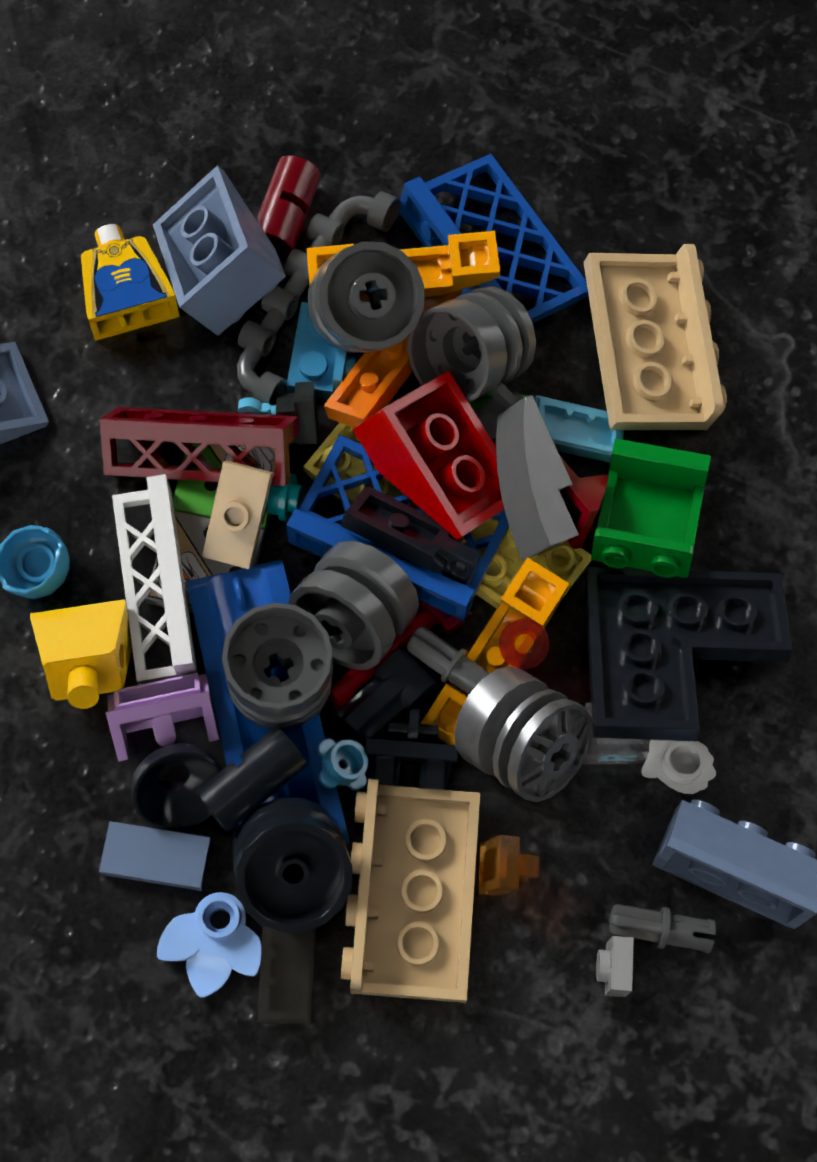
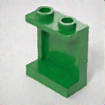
[591,438,711,578]

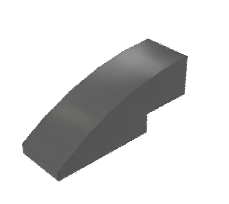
[496,395,579,561]

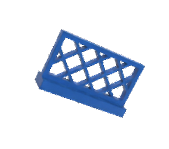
[399,154,589,323]
[286,434,509,623]

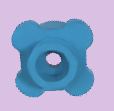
[317,739,368,791]

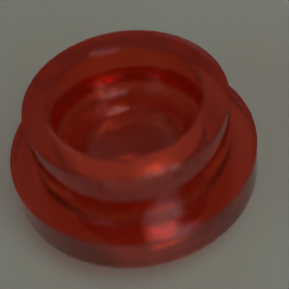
[499,619,549,669]

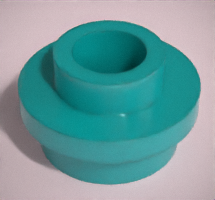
[267,473,304,522]

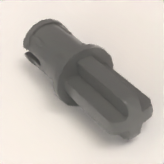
[406,627,490,694]
[609,904,716,954]

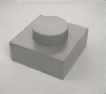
[596,936,634,997]

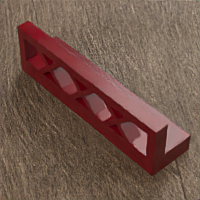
[99,407,299,486]

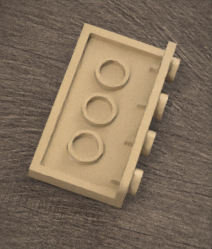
[583,244,727,430]
[341,779,480,1003]

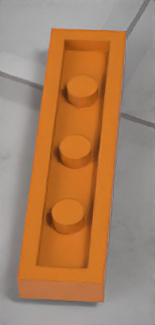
[324,290,462,428]

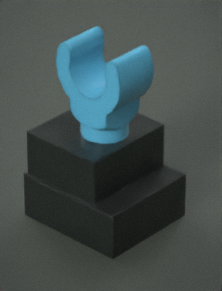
[238,381,318,445]

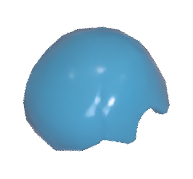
[0,525,70,600]

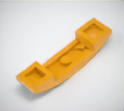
[307,231,500,301]
[420,557,570,745]

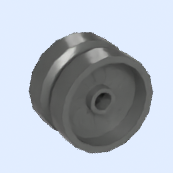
[308,242,424,354]
[289,541,419,670]

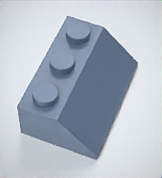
[652,800,817,929]

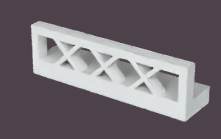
[112,474,198,685]

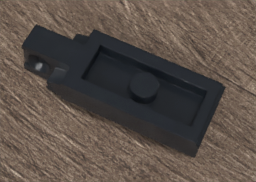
[341,486,481,585]

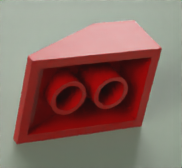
[353,371,504,540]

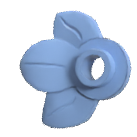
[157,892,263,998]

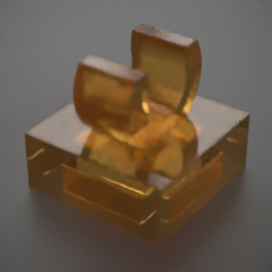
[479,835,539,896]

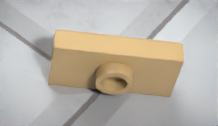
[202,460,274,569]

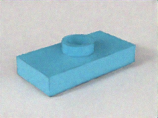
[534,395,624,463]

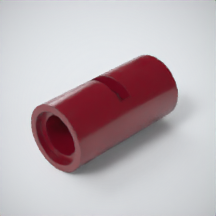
[256,156,321,259]

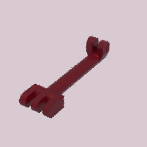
[327,600,472,711]

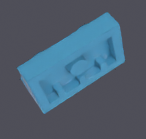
[286,302,357,399]

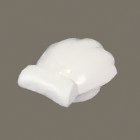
[642,740,716,794]

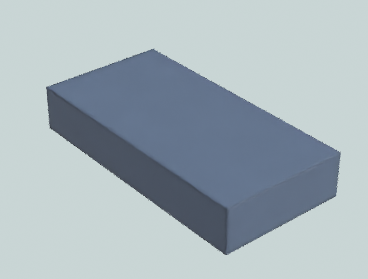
[99,821,212,891]

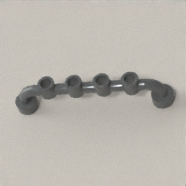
[237,191,400,406]

